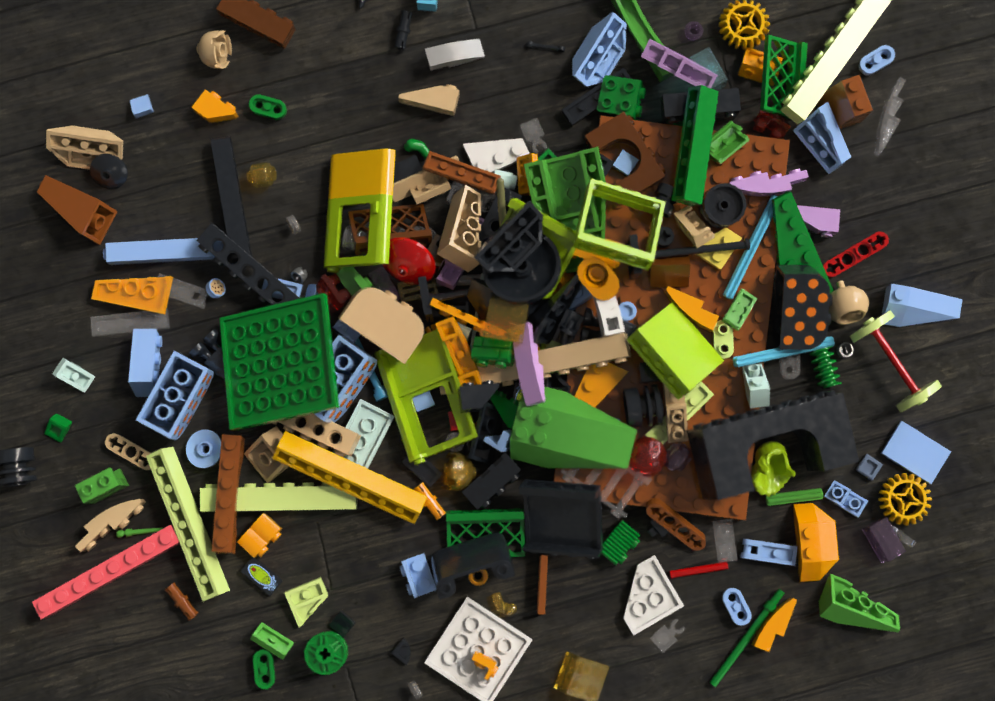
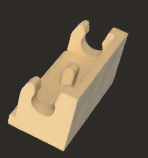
[674,206,715,248]

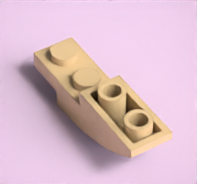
[663,383,688,443]
[75,499,146,552]

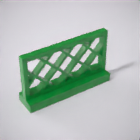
[760,35,808,120]
[446,508,525,557]

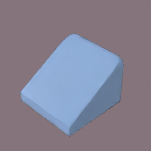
[130,94,154,118]

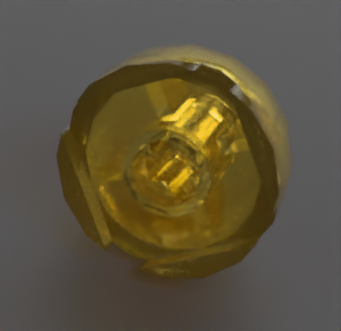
[443,452,476,491]

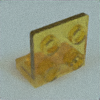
[480,298,529,343]
[554,651,609,701]

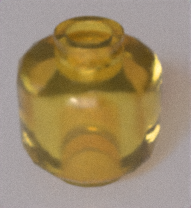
[247,162,277,188]

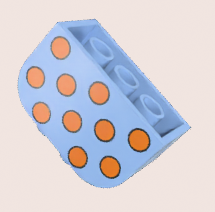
[314,335,377,423]
[136,351,214,440]

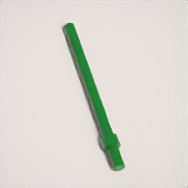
[709,589,785,687]

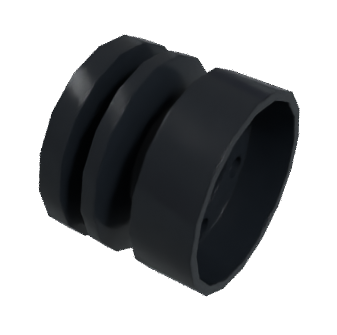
[623,384,664,428]
[0,447,37,487]

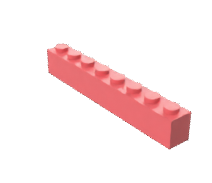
[32,525,180,619]

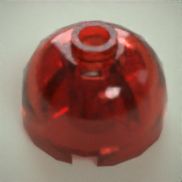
[629,437,667,477]

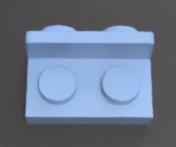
[399,553,436,598]

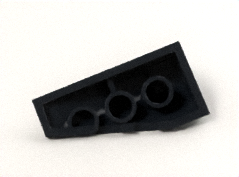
[526,274,583,344]

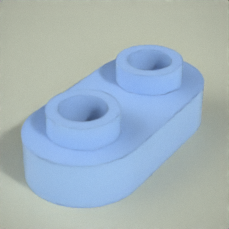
[859,45,895,75]
[722,588,751,625]

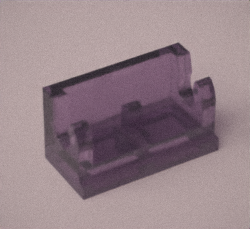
[862,517,906,563]

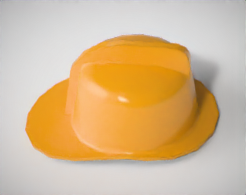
[577,257,619,300]

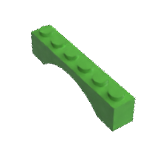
[611,0,674,82]

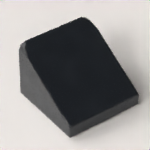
[329,610,356,638]

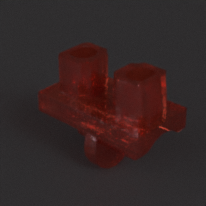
[754,110,791,139]
[317,273,351,310]

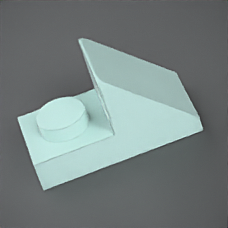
[52,358,95,393]

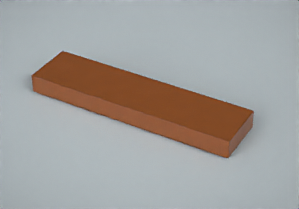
[423,151,501,195]

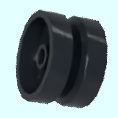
[699,183,746,229]

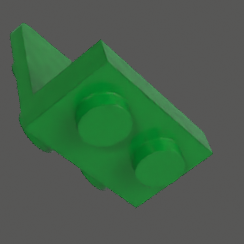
[597,75,646,120]

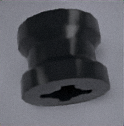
[657,227,674,248]

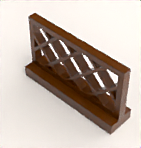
[348,204,432,255]

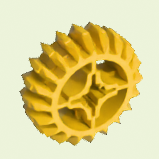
[718,0,770,50]
[878,473,932,526]

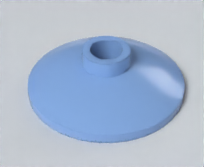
[186,430,221,468]

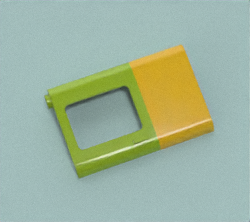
[324,149,395,273]

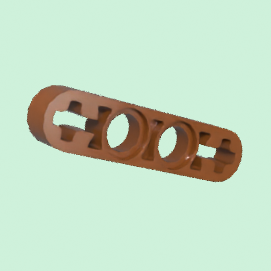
[646,498,706,551]

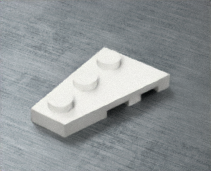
[463,138,529,173]

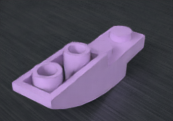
[729,169,808,196]

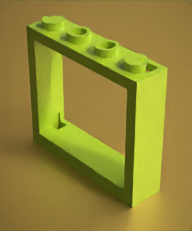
[573,178,665,270]

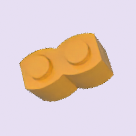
[237,513,282,558]

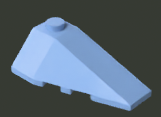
[882,284,962,327]

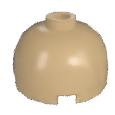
[197,30,232,69]

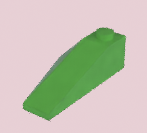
[819,574,900,632]

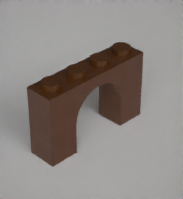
[584,112,666,193]

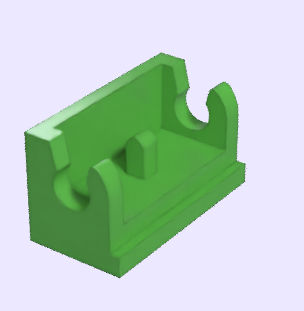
[709,121,750,164]

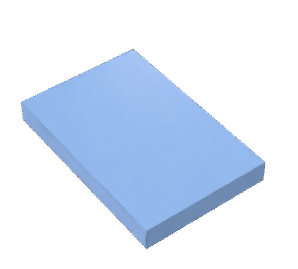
[881,421,951,484]

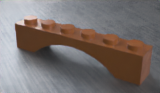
[212,434,245,554]

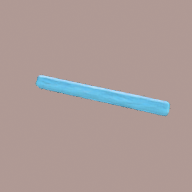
[723,194,778,300]
[733,336,835,367]

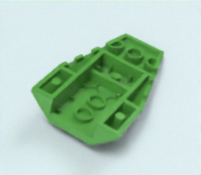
[524,147,606,273]
[510,386,637,469]

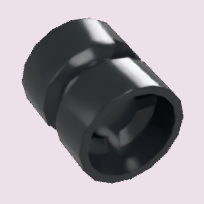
[655,183,678,218]

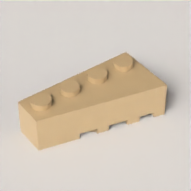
[437,185,481,272]

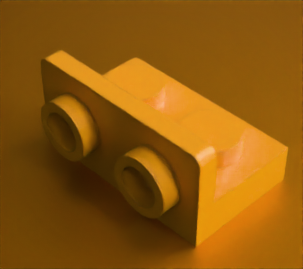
[738,47,783,86]
[516,153,538,196]

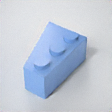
[793,102,851,174]
[128,329,162,397]

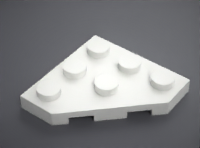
[623,555,684,635]

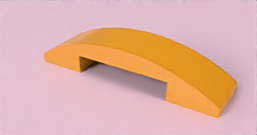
[435,316,482,386]

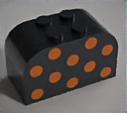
[772,265,832,350]

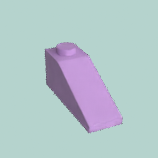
[797,205,840,238]

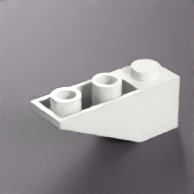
[593,296,625,337]

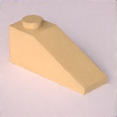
[399,85,460,116]

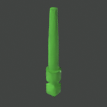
[116,528,163,538]

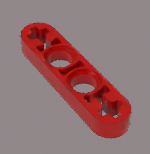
[823,232,889,278]

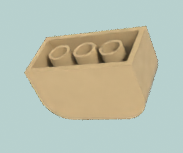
[338,287,424,364]

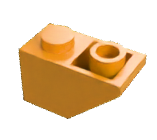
[192,89,238,123]

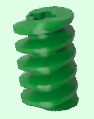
[809,346,842,388]

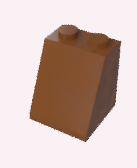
[817,75,873,129]

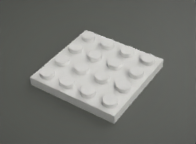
[424,597,532,701]

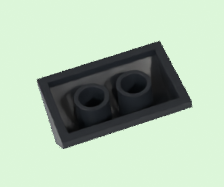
[463,403,503,465]

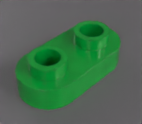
[249,95,287,120]
[253,649,276,689]

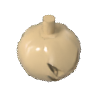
[829,281,869,325]

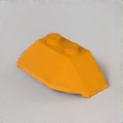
[793,503,839,582]

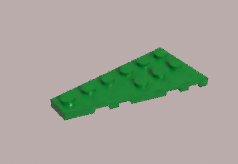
[772,191,834,293]

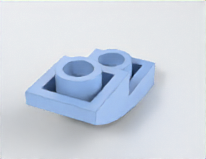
[824,480,868,518]

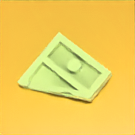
[284,577,328,627]

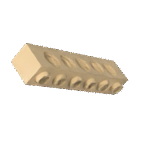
[272,414,361,458]

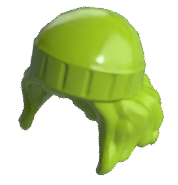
[751,441,796,497]

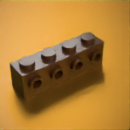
[216,0,295,49]

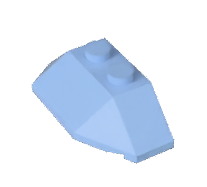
[572,12,627,87]

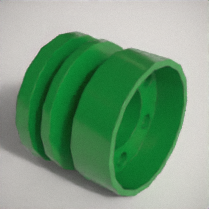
[305,631,349,675]

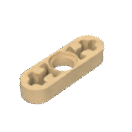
[105,434,151,470]

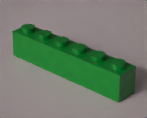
[672,85,719,206]

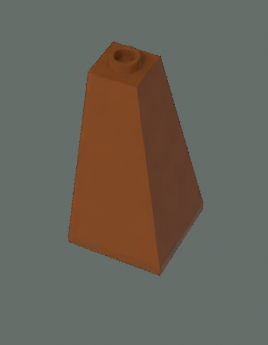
[37,175,118,245]

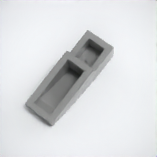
[425,39,485,71]

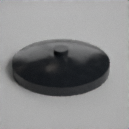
[483,234,561,305]

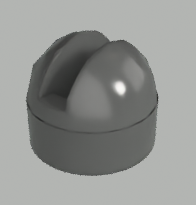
[291,267,308,284]
[836,342,854,358]

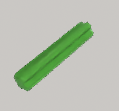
[766,488,823,506]

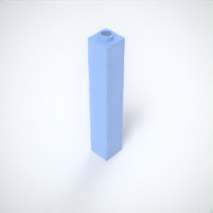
[103,238,224,265]

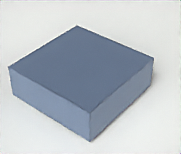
[855,454,883,481]

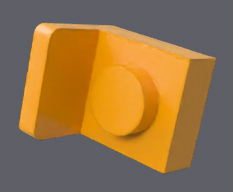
[472,651,498,681]

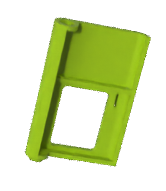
[374,329,478,465]

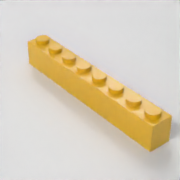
[272,431,427,524]

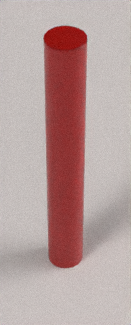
[670,562,728,578]

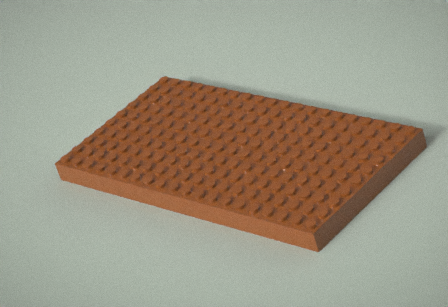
[553,116,790,520]

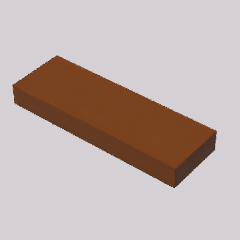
[537,555,548,614]

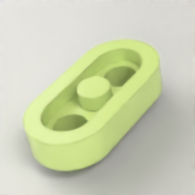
[712,320,734,359]

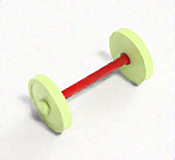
[849,310,942,412]

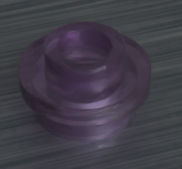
[684,21,703,41]

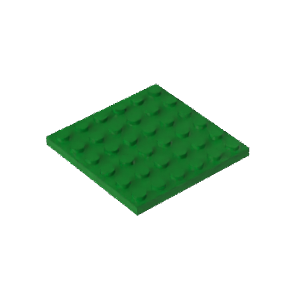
[220,293,339,431]

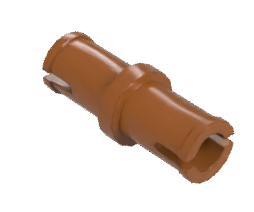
[165,583,199,621]

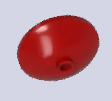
[383,237,436,285]

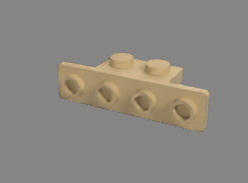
[393,156,459,204]

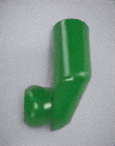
[404,139,430,160]

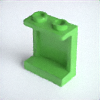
[75,468,129,504]

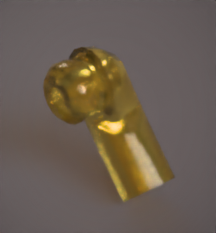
[491,592,517,616]

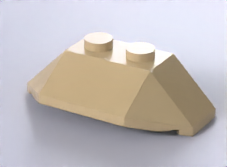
[46,126,123,170]

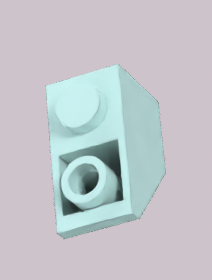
[742,363,770,408]

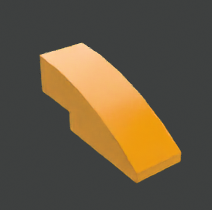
[664,286,719,332]
[752,597,797,652]

